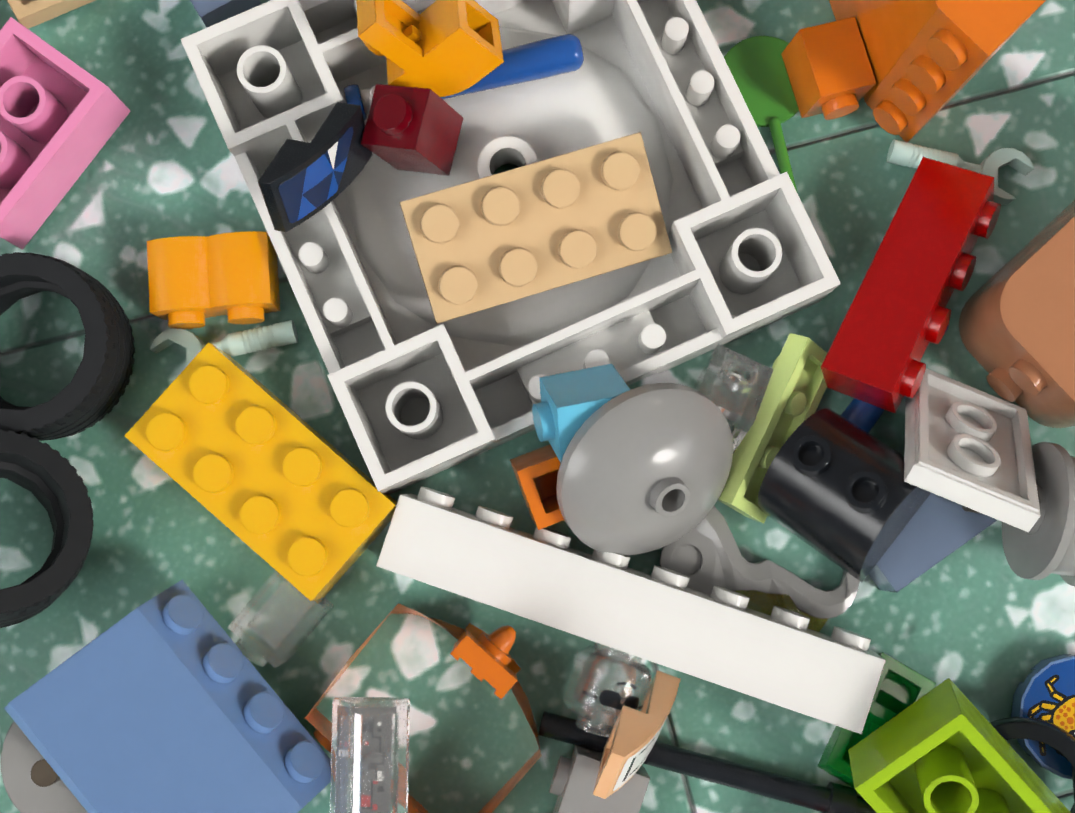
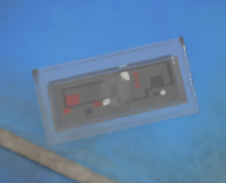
[330,697,410,813]

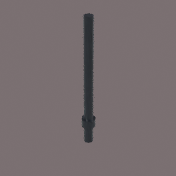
[538,711,876,813]

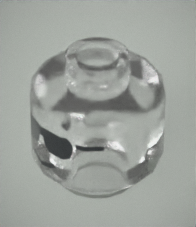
[562,642,652,737]

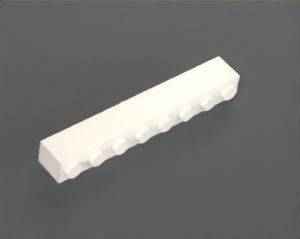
[376,486,886,734]

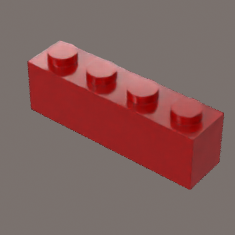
[821,157,1001,414]

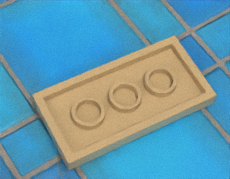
[399,132,672,324]

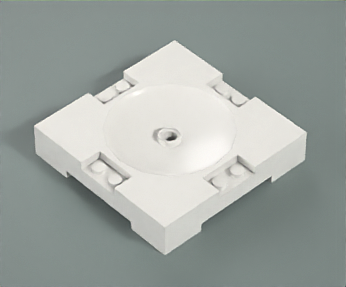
[180,0,841,495]

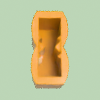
[147,231,280,329]

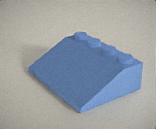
[4,580,341,813]

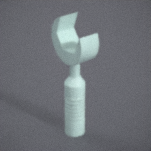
[887,139,1034,205]
[150,320,298,382]

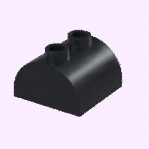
[758,408,931,582]

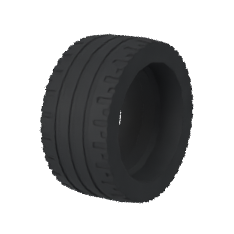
[0,252,135,441]
[0,429,94,628]

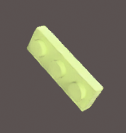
[718,333,827,524]

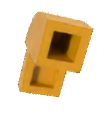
[356,0,504,97]

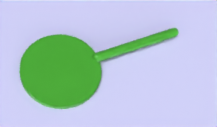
[724,36,799,193]

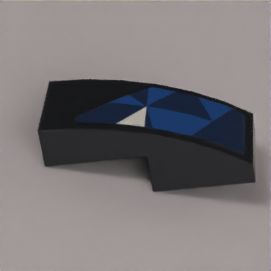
[258,102,373,232]

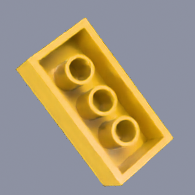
[124,342,397,601]

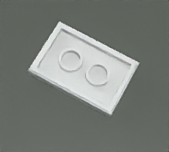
[904,368,1041,533]

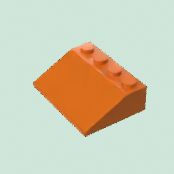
[829,0,1046,142]

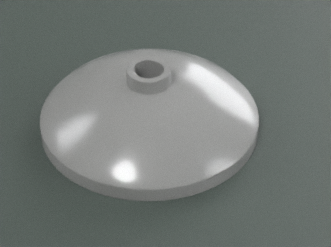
[556,383,733,556]

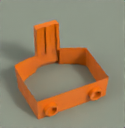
[305,603,542,813]

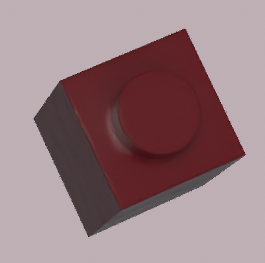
[361,84,463,176]

